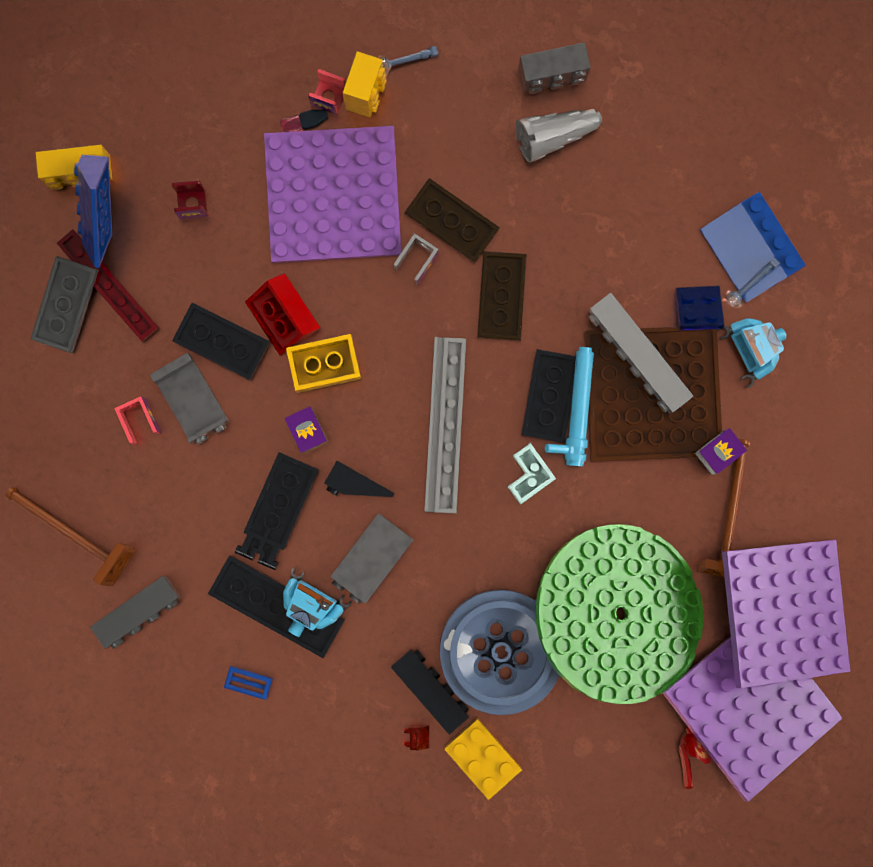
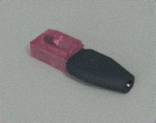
[280,110,328,132]

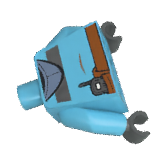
[717,318,786,388]
[283,568,352,637]

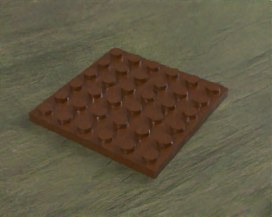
[585,325,722,462]

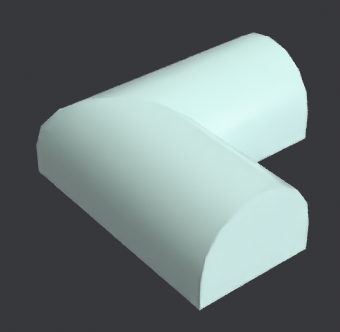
[507,443,556,504]

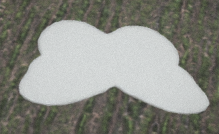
[444,630,472,658]

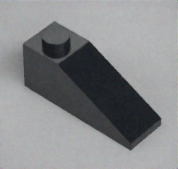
[324,461,395,498]

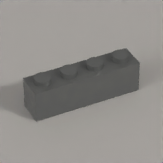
[90,575,181,649]

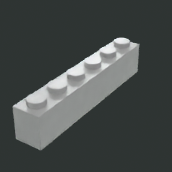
[588,293,693,414]

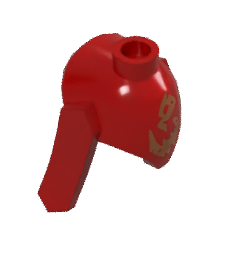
[679,726,711,789]

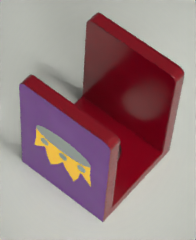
[172,180,208,219]

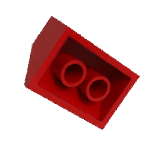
[245,273,320,356]

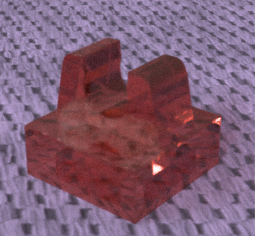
[404,726,429,751]

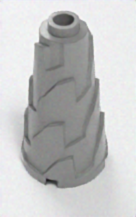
[515,109,602,162]

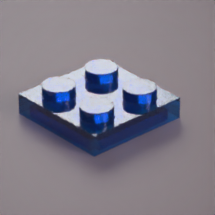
[675,286,724,330]

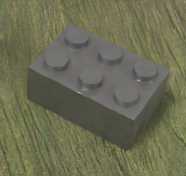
[518,43,591,94]

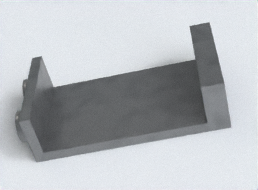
[150,353,229,445]
[330,513,413,604]

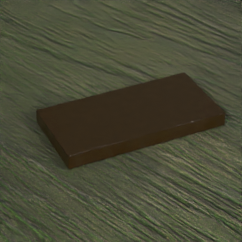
[404,178,500,264]
[477,251,527,341]

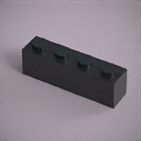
[391,649,469,735]

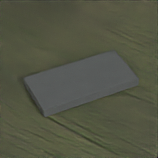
[31,256,99,353]

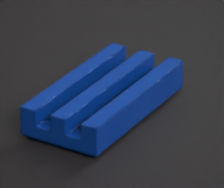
[224,666,273,700]

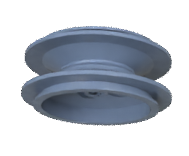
[440,590,559,715]

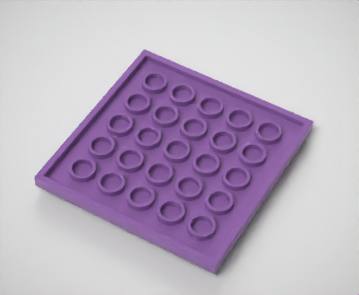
[264,126,401,263]
[722,540,850,688]
[663,636,842,802]

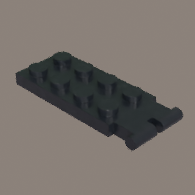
[235,452,319,570]

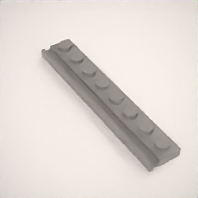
[425,337,466,514]

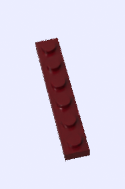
[57,229,159,342]

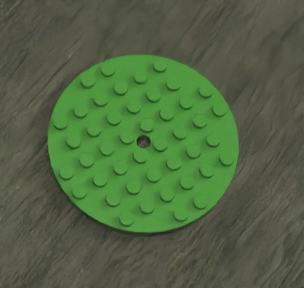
[536,524,703,704]

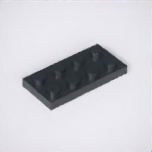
[172,303,270,381]
[521,349,576,443]

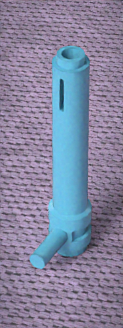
[545,347,594,466]

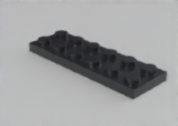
[208,555,345,658]

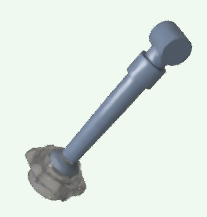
[379,46,439,76]
[725,257,780,308]

